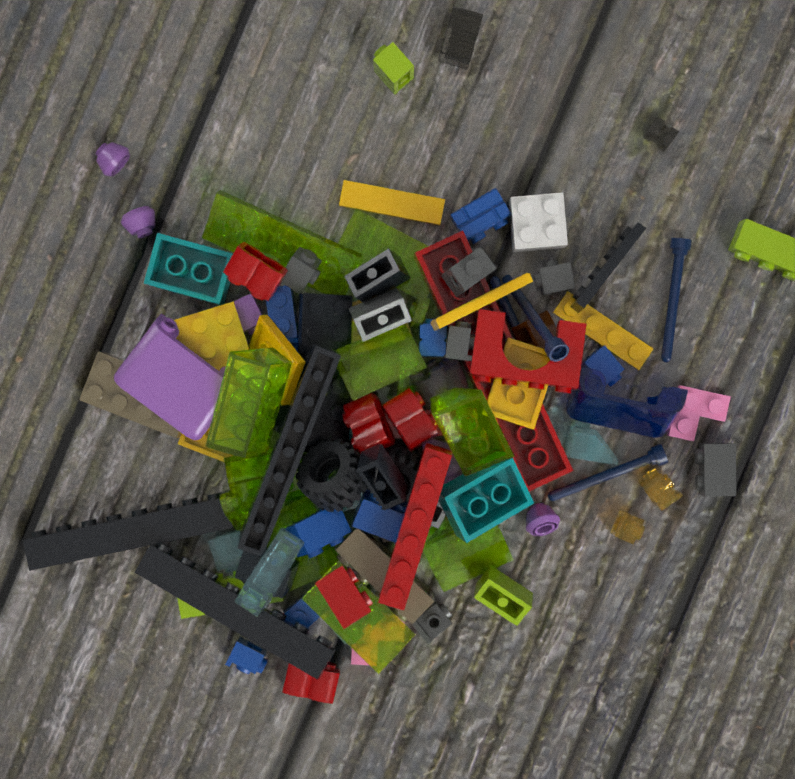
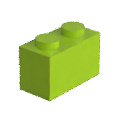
[373,42,414,95]
[474,565,533,626]

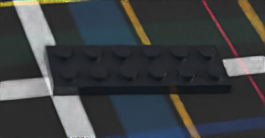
[297,293,353,452]

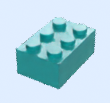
[143,233,233,305]
[439,452,534,543]

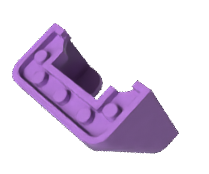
[114,313,247,440]

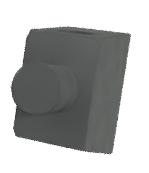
[441,246,497,297]

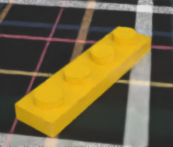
[552,291,653,370]

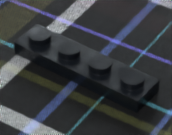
[571,222,646,313]

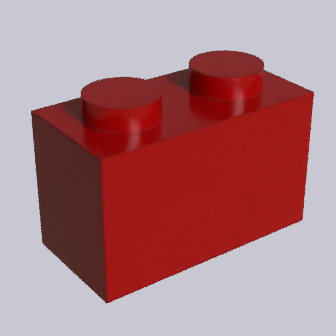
[315,565,373,629]

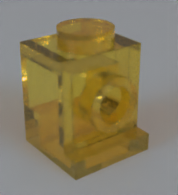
[639,468,683,511]
[610,509,645,545]

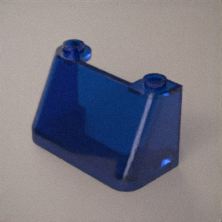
[566,367,688,438]

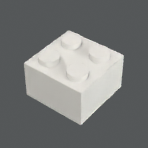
[508,193,568,252]

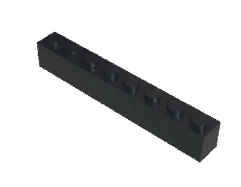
[237,343,341,558]
[23,492,236,571]
[134,543,336,680]

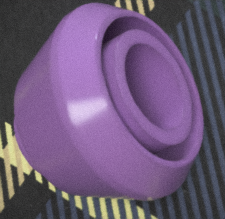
[96,142,130,176]
[121,206,155,238]
[526,503,560,536]

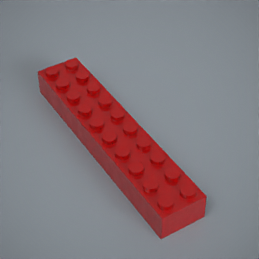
[413,231,573,491]

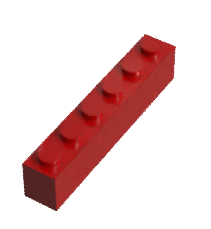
[378,443,452,611]

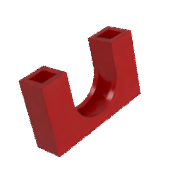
[470,309,587,394]

